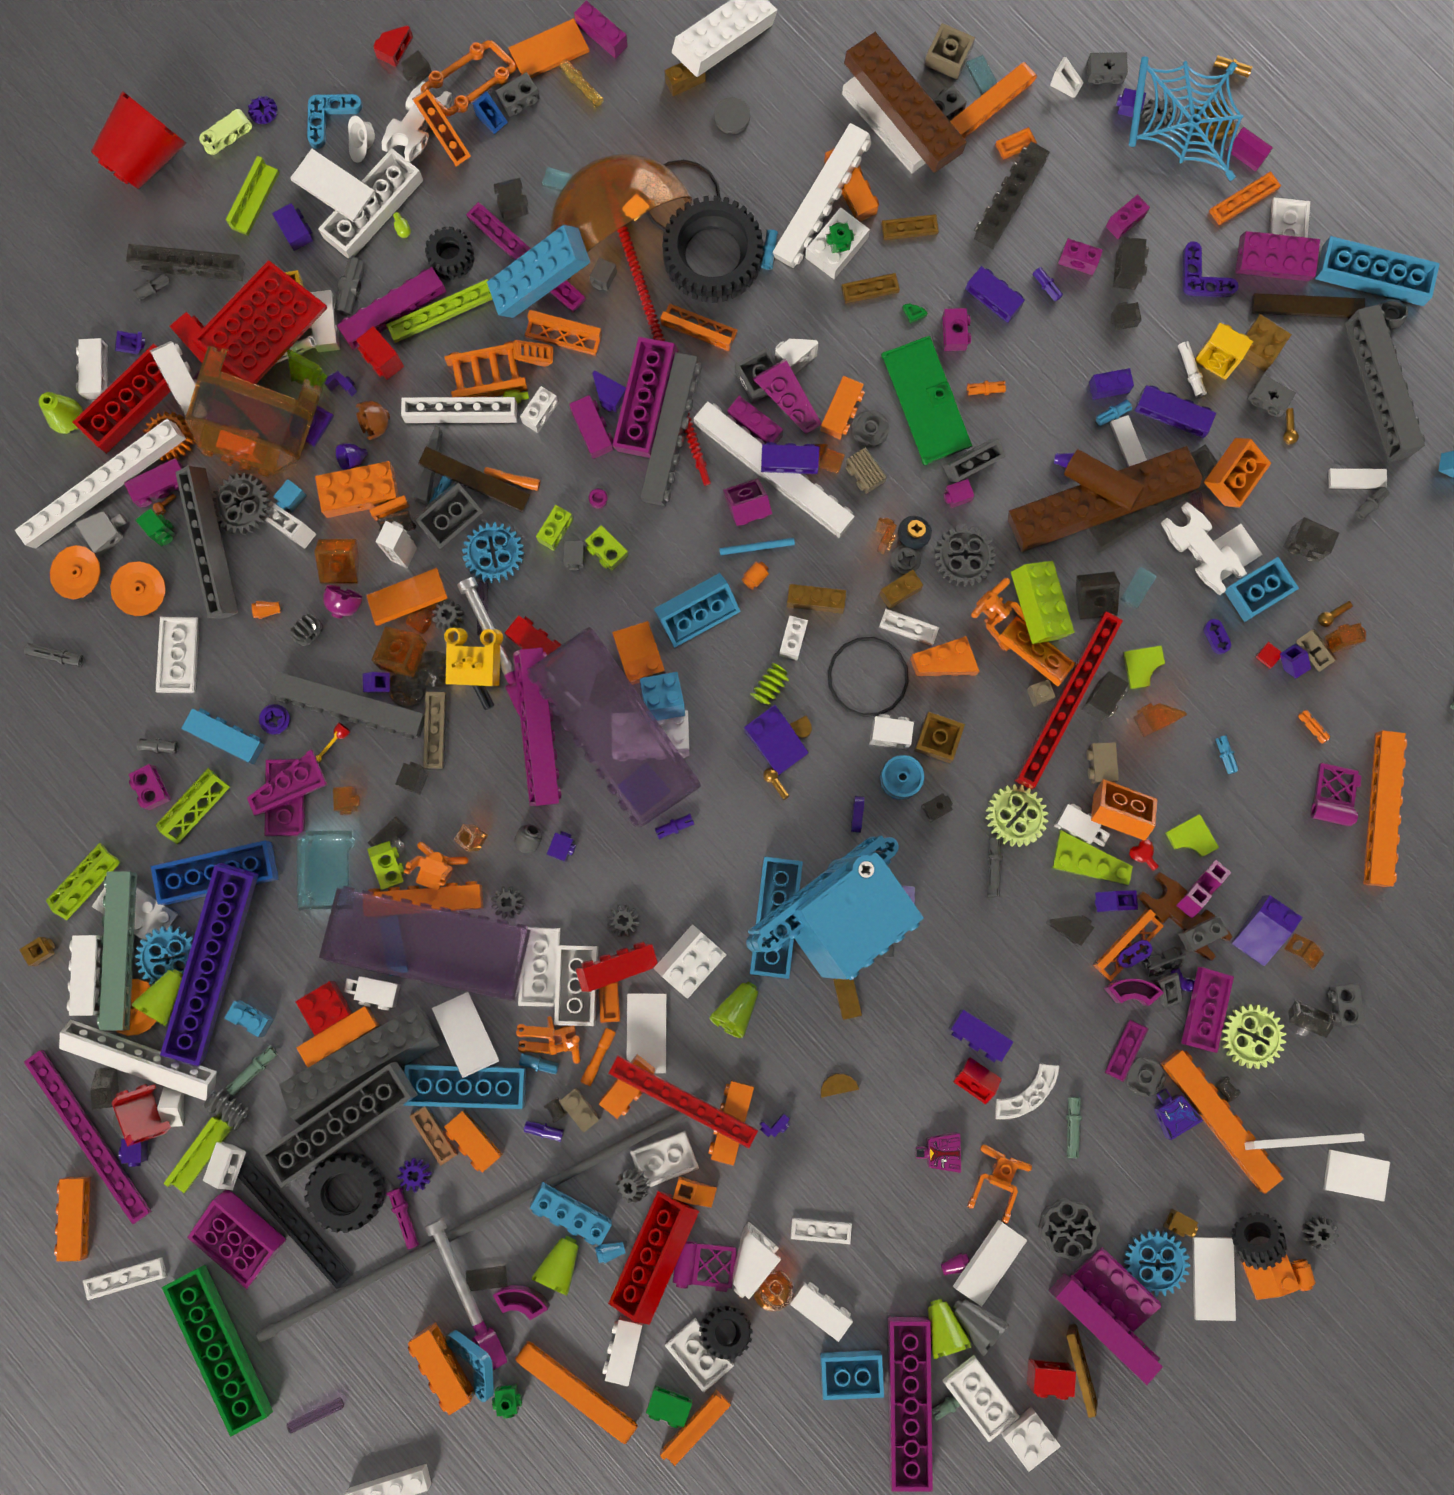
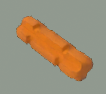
[1298,710,1330,743]

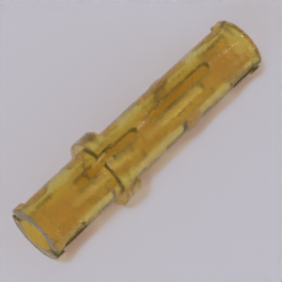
[559,59,604,107]

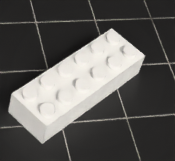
[672,0,777,77]
[318,148,423,258]

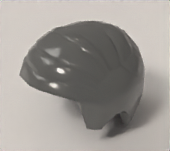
[1380,299,1408,330]

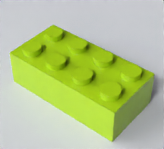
[1011,561,1075,644]

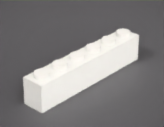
[842,76,925,173]
[401,397,517,423]

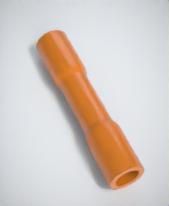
[484,467,541,491]
[580,1028,616,1086]

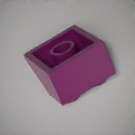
[723,478,772,526]

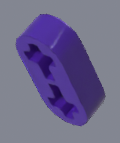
[1203,619,1231,655]
[851,796,865,833]
[1116,940,1152,968]

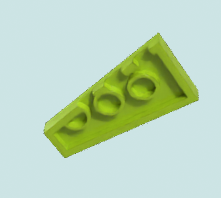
[1052,830,1133,886]

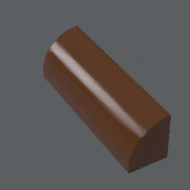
[1064,449,1144,511]

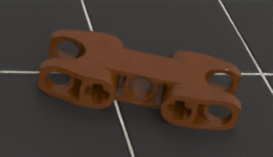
[1137,872,1233,961]

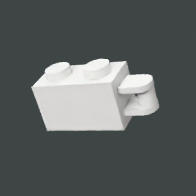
[1054,804,1110,847]
[343,976,401,1011]

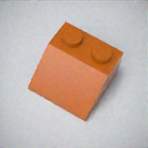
[1241,1254,1300,1300]

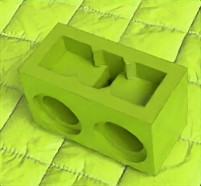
[536,505,574,551]
[585,525,629,571]
[367,841,405,890]

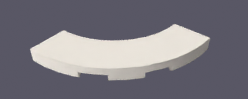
[995,1064,1059,1119]

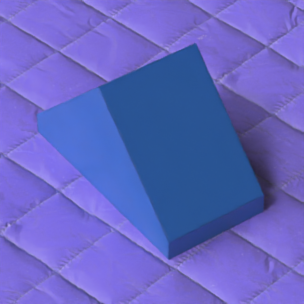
[472,91,508,134]

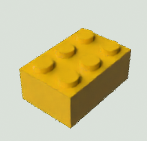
[1195,323,1253,380]

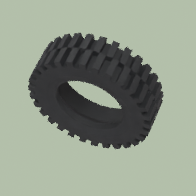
[662,195,763,303]

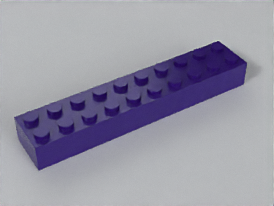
[160,863,259,1066]

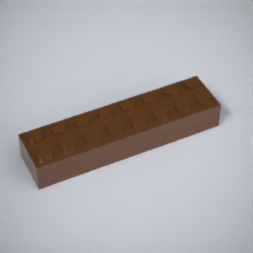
[844,31,967,173]

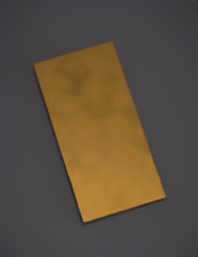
[1067,1324,1098,1418]

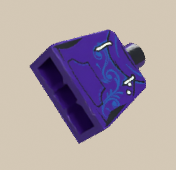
[1154,1088,1203,1140]

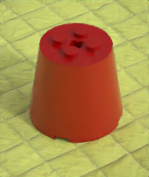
[91,91,187,189]

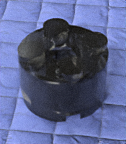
[493,178,529,221]

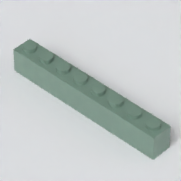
[97,871,137,1030]

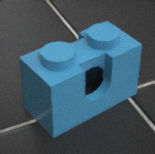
[224,1000,274,1037]

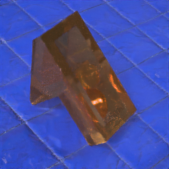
[814,444,845,474]

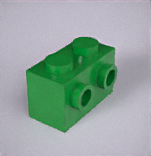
[136,508,176,547]

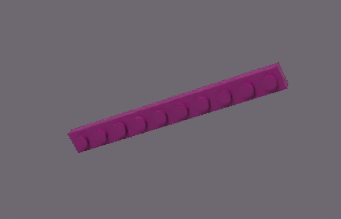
[24,1050,152,1225]

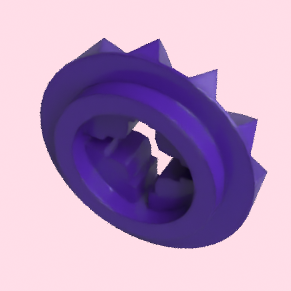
[248,95,278,124]
[259,704,290,735]

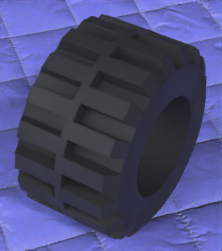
[425,226,475,280]
[1232,1212,1287,1270]
[699,1306,753,1360]

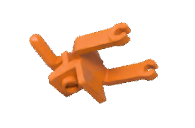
[971,578,1026,651]
[404,842,468,890]
[516,1016,581,1064]
[967,1145,1032,1223]

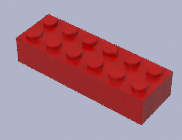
[72,343,171,454]
[608,1191,699,1325]

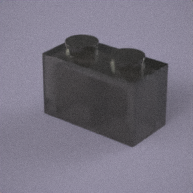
[395,761,428,795]

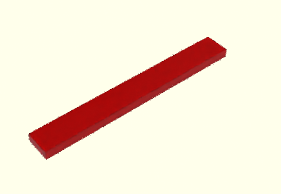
[608,1055,758,1148]

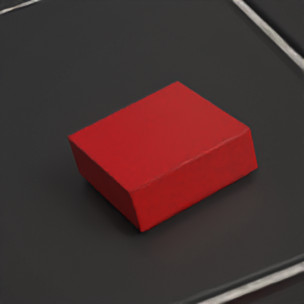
[1255,642,1281,669]

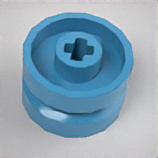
[879,755,925,800]

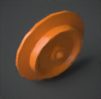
[50,545,101,600]
[110,561,166,616]
[115,979,157,1036]

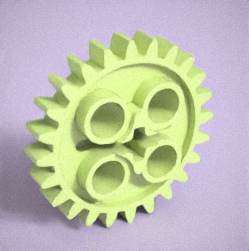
[985,784,1048,847]
[1220,1004,1286,1069]

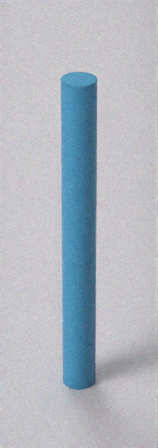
[719,538,795,556]

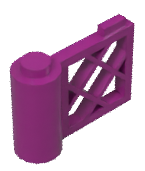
[1310,763,1362,826]
[673,1241,737,1292]

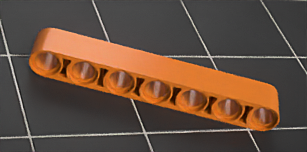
[950,62,1037,139]
[515,1341,638,1444]

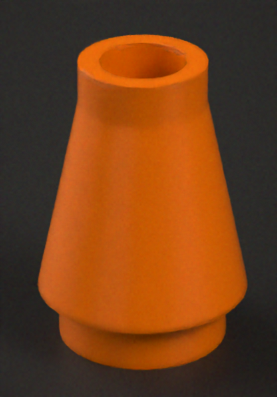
[251,601,281,619]

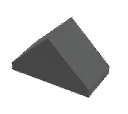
[1152,973,1182,1008]

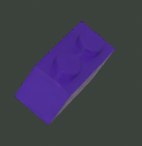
[272,203,313,251]
[1089,368,1134,400]

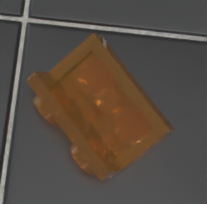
[875,517,897,555]

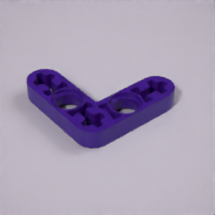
[1183,241,1239,297]

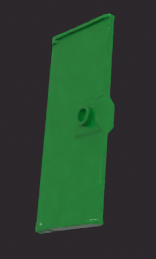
[881,336,972,465]

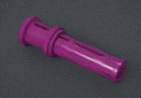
[386,1186,419,1250]

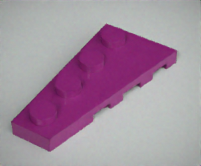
[753,359,822,434]
[247,749,327,816]

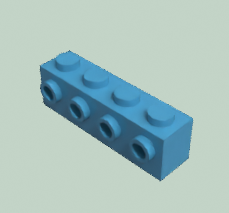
[530,1182,612,1246]

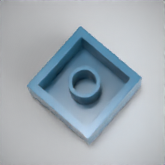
[639,672,685,723]

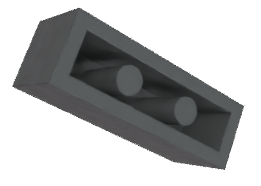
[942,439,1006,482]

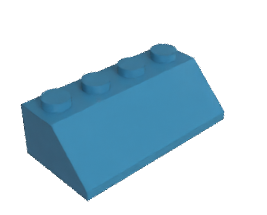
[654,573,741,648]

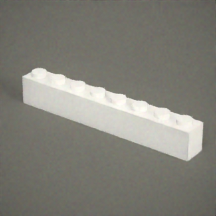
[772,123,871,269]
[59,1019,217,1101]

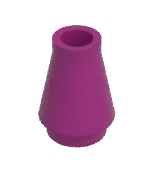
[941,1253,970,1275]

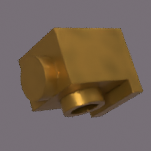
[19,937,55,966]
[1163,1209,1198,1237]

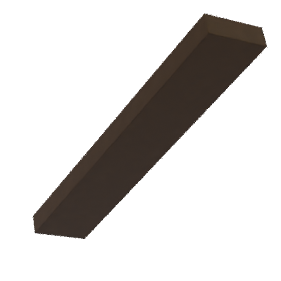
[1252,293,1365,318]
[418,446,530,512]

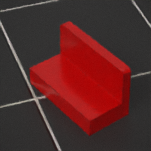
[953,1057,1002,1105]

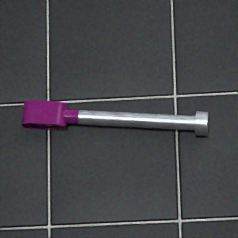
[457,577,520,717]
[425,1218,507,1370]

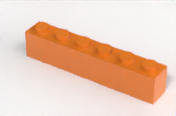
[363,881,484,917]

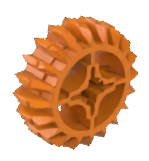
[143,411,195,462]

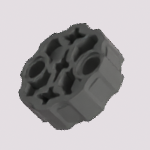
[1038,1198,1100,1261]

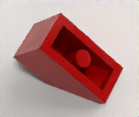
[374,25,413,67]

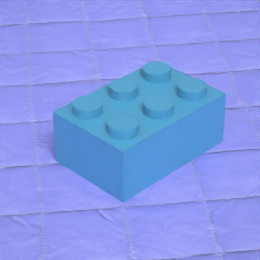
[1225,557,1299,622]
[820,1350,884,1400]

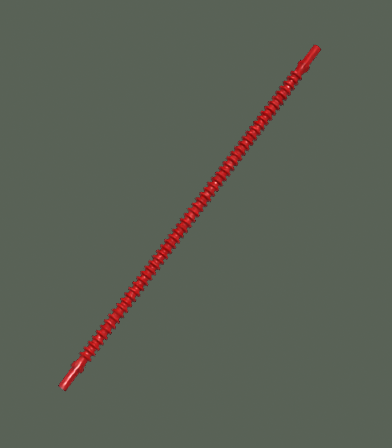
[597,162,711,486]

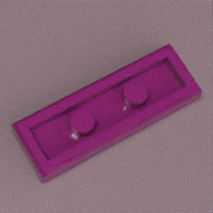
[1105,1020,1149,1082]

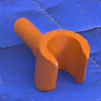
[153,494,176,515]

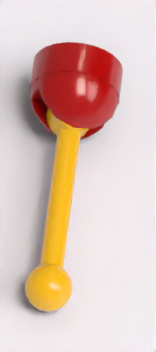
[316,722,351,763]

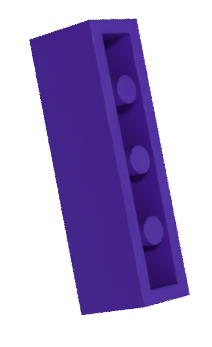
[1134,385,1216,439]

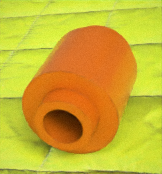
[741,561,769,590]
[1291,1259,1316,1291]

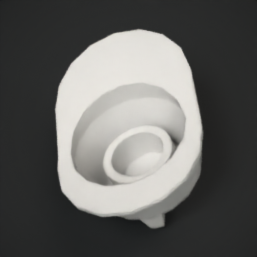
[348,116,375,163]

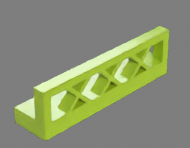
[226,156,280,236]
[156,768,230,844]
[46,843,121,920]
[163,1116,234,1193]

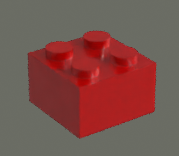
[356,326,404,380]
[295,981,353,1036]
[1027,1359,1076,1400]

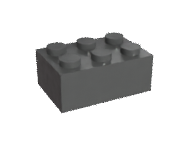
[413,481,483,549]

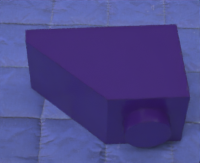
[592,370,626,413]
[1095,890,1138,912]

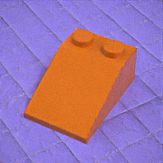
[612,621,665,686]

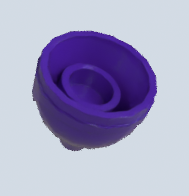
[336,443,368,470]

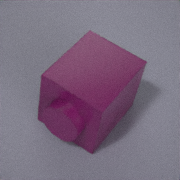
[943,479,975,508]

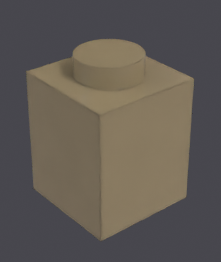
[1027,679,1055,707]

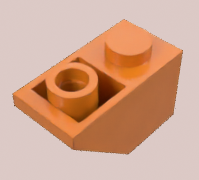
[673,1176,717,1207]

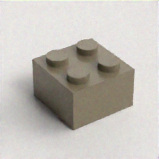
[924,23,975,80]

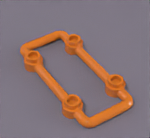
[420,40,517,116]

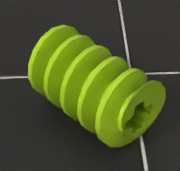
[750,663,789,706]

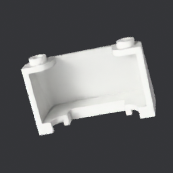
[733,1222,781,1299]

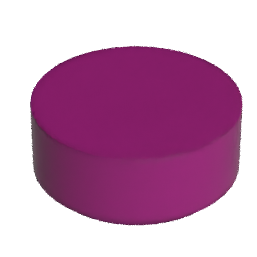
[589,489,608,509]

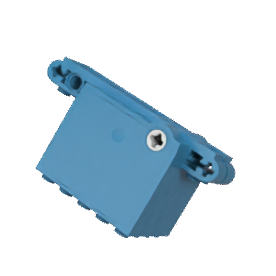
[746,835,924,980]

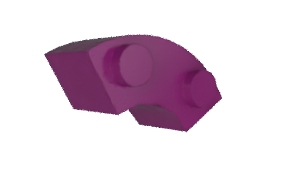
[1104,979,1164,1006]
[493,1285,550,1320]

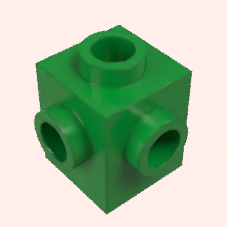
[826,223,854,253]
[492,1384,522,1419]

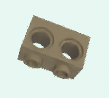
[1296,629,1337,672]

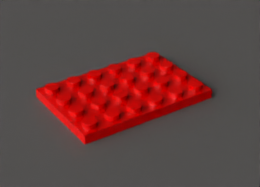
[192,260,327,388]

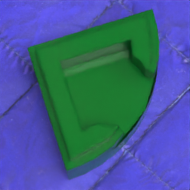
[902,303,928,323]

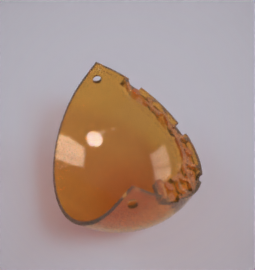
[550,154,692,280]

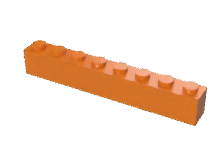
[1363,730,1407,887]
[1160,1049,1283,1194]

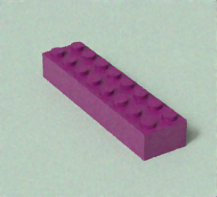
[513,648,561,806]
[888,1317,933,1492]

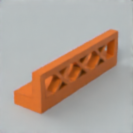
[660,303,738,351]
[525,310,602,356]
[1093,909,1164,982]
[660,1389,731,1466]

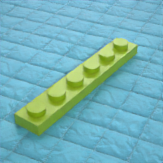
[386,279,492,343]

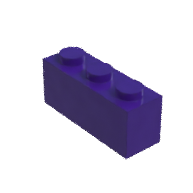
[965,266,1025,323]
[761,442,819,474]
[949,1009,1013,1063]

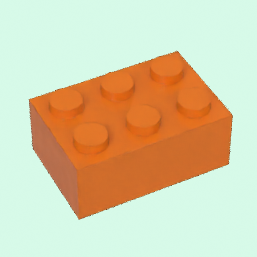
[1204,438,1271,508]
[1091,779,1157,840]

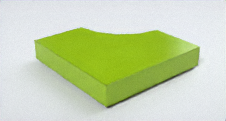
[1123,645,1165,690]
[1165,814,1219,857]

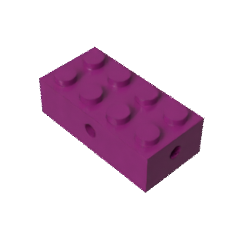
[1235,231,1320,281]

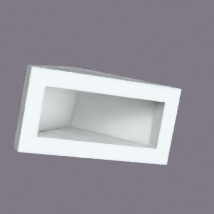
[1050,57,1084,98]
[157,1087,185,1127]

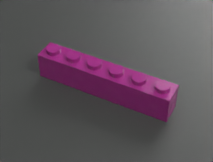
[337,267,446,350]

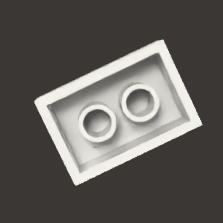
[805,208,870,279]
[653,924,727,999]

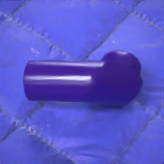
[1170,968,1195,992]

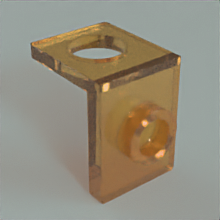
[1285,933,1324,969]

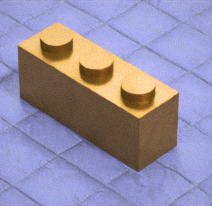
[787,584,846,614]

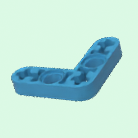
[307,94,363,149]
[445,1330,494,1402]

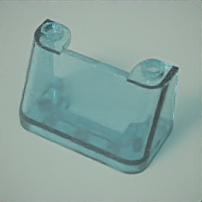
[297,831,356,911]

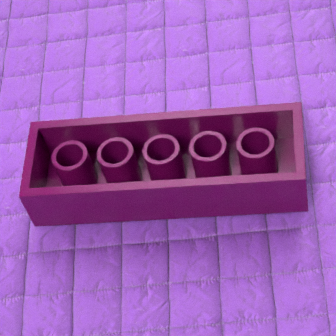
[612,337,679,458]
[1048,1273,1163,1385]

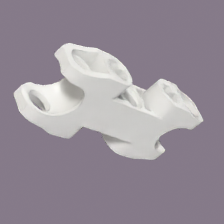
[382,81,452,162]
[1161,502,1247,595]

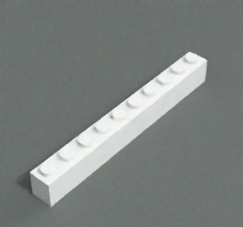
[694,402,855,538]
[15,419,186,549]

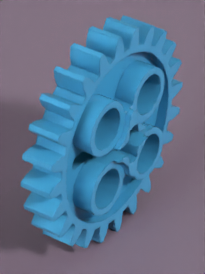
[462,522,524,583]
[135,925,194,984]
[1123,1229,1191,1297]

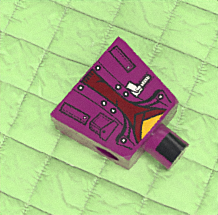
[915,1132,961,1173]

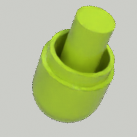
[393,212,411,238]
[502,389,529,404]

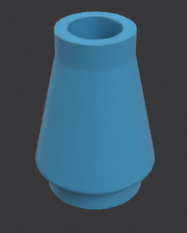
[595,1242,626,1264]

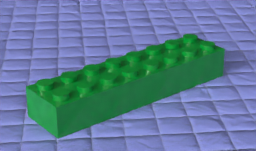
[161,1264,273,1437]

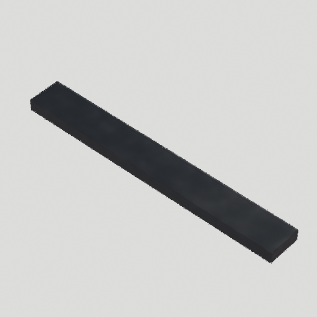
[237,1156,353,1289]

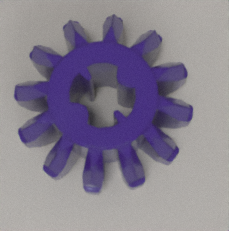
[397,1158,432,1193]

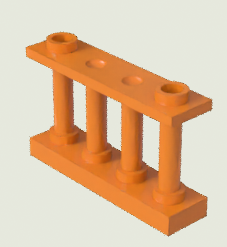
[444,341,528,397]

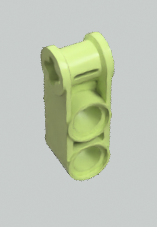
[199,109,252,155]

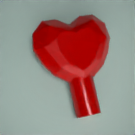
[1129,839,1159,871]

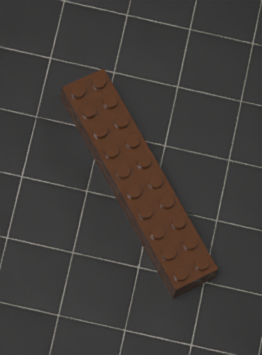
[1008,446,1203,552]

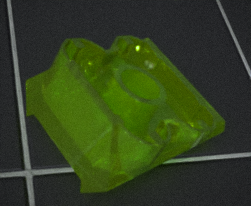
[287,349,328,394]

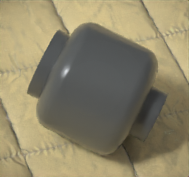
[514,824,542,853]

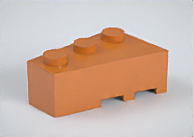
[910,636,980,676]

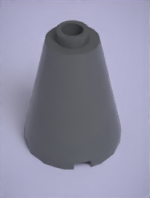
[952,1298,1009,1356]

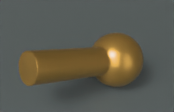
[1283,408,1299,444]
[1318,601,1353,627]
[763,768,789,800]

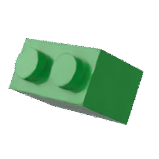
[646,1385,692,1428]

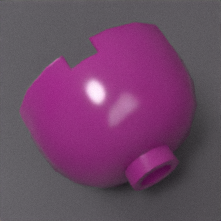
[323,585,363,619]

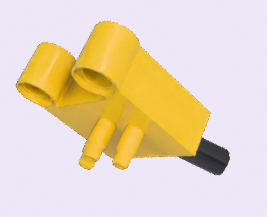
[444,628,503,710]

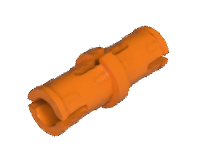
[967,380,1006,396]

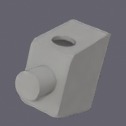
[75,511,127,557]

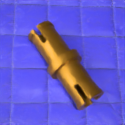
[1213,55,1253,78]

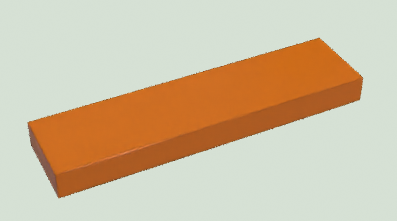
[1209,171,1281,226]

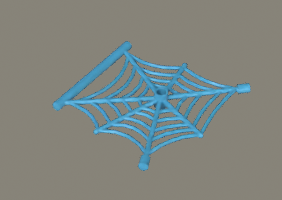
[1129,56,1244,182]

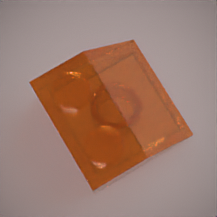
[314,539,359,583]
[1133,703,1187,737]

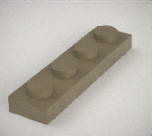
[423,692,446,769]

